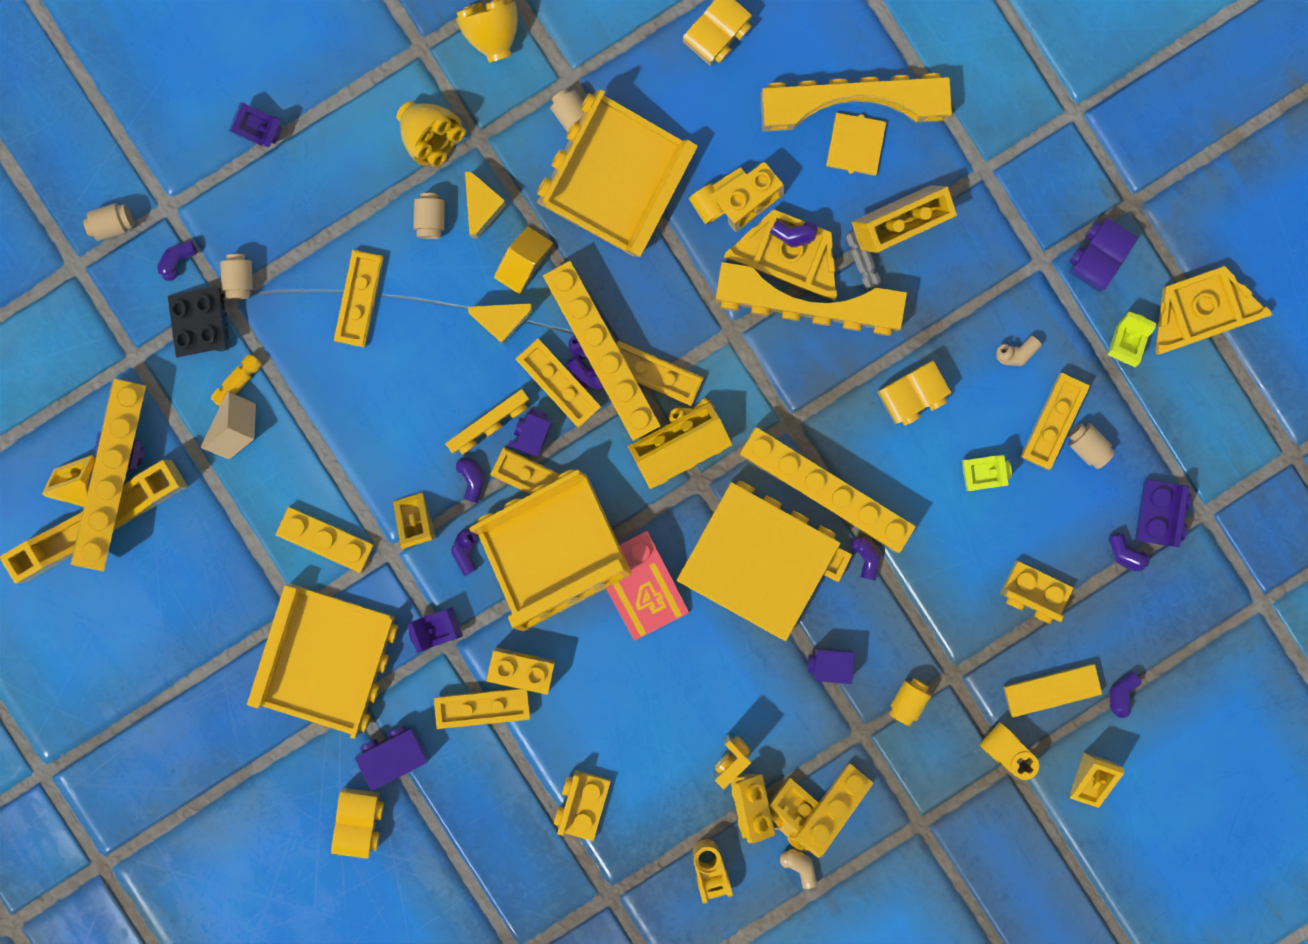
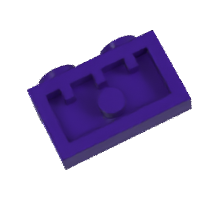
[1135,480,1192,547]

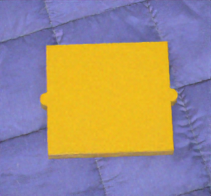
[826,113,886,176]

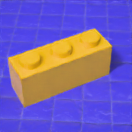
[851,185,957,253]
[627,402,732,489]

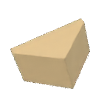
[201,391,256,460]

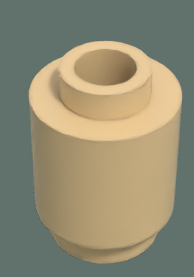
[550,89,583,132]
[413,193,445,239]
[83,203,134,241]
[220,254,253,299]
[1068,423,1115,469]

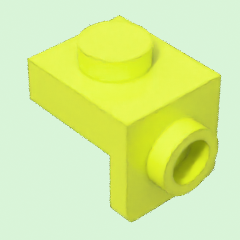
[1107,312,1157,368]
[962,455,1012,491]

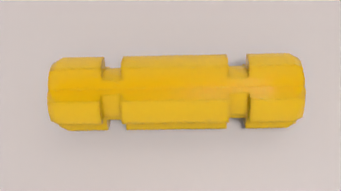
[211,354,262,407]

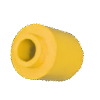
[889,678,932,726]

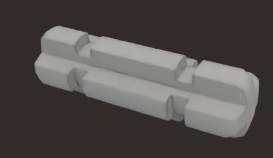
[846,231,881,290]

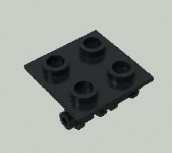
[168,286,231,358]

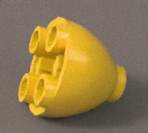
[456,0,518,62]
[396,101,466,168]

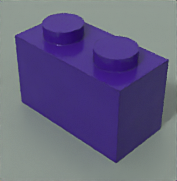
[355,724,431,791]

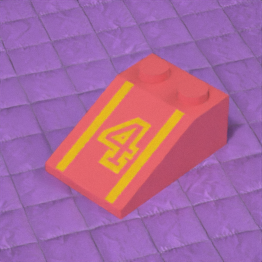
[606,530,689,641]

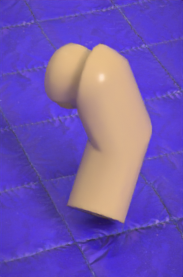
[996,336,1042,366]
[780,849,818,889]

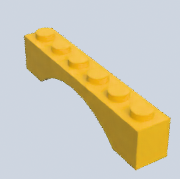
[760,73,952,132]
[543,261,661,442]
[714,262,907,336]
[70,379,146,571]
[738,427,916,553]
[0,460,188,584]

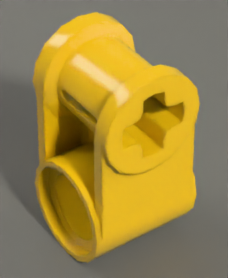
[979,722,1039,780]
[692,839,733,904]

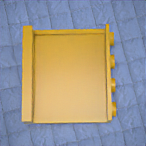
[537,90,698,257]
[469,470,633,631]
[676,480,840,642]
[247,583,399,739]

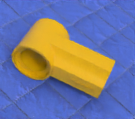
[689,167,747,225]

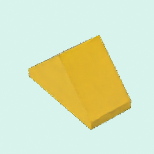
[465,172,507,239]
[494,226,554,295]
[468,304,533,345]
[42,455,95,507]
[393,493,437,549]
[1070,752,1124,808]

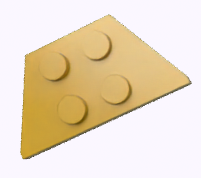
[724,209,837,301]
[1155,266,1272,355]

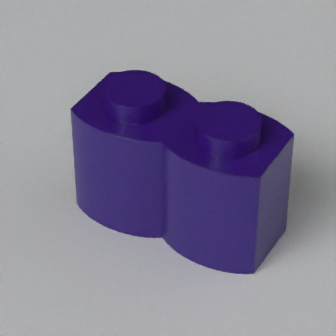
[1069,217,1138,292]

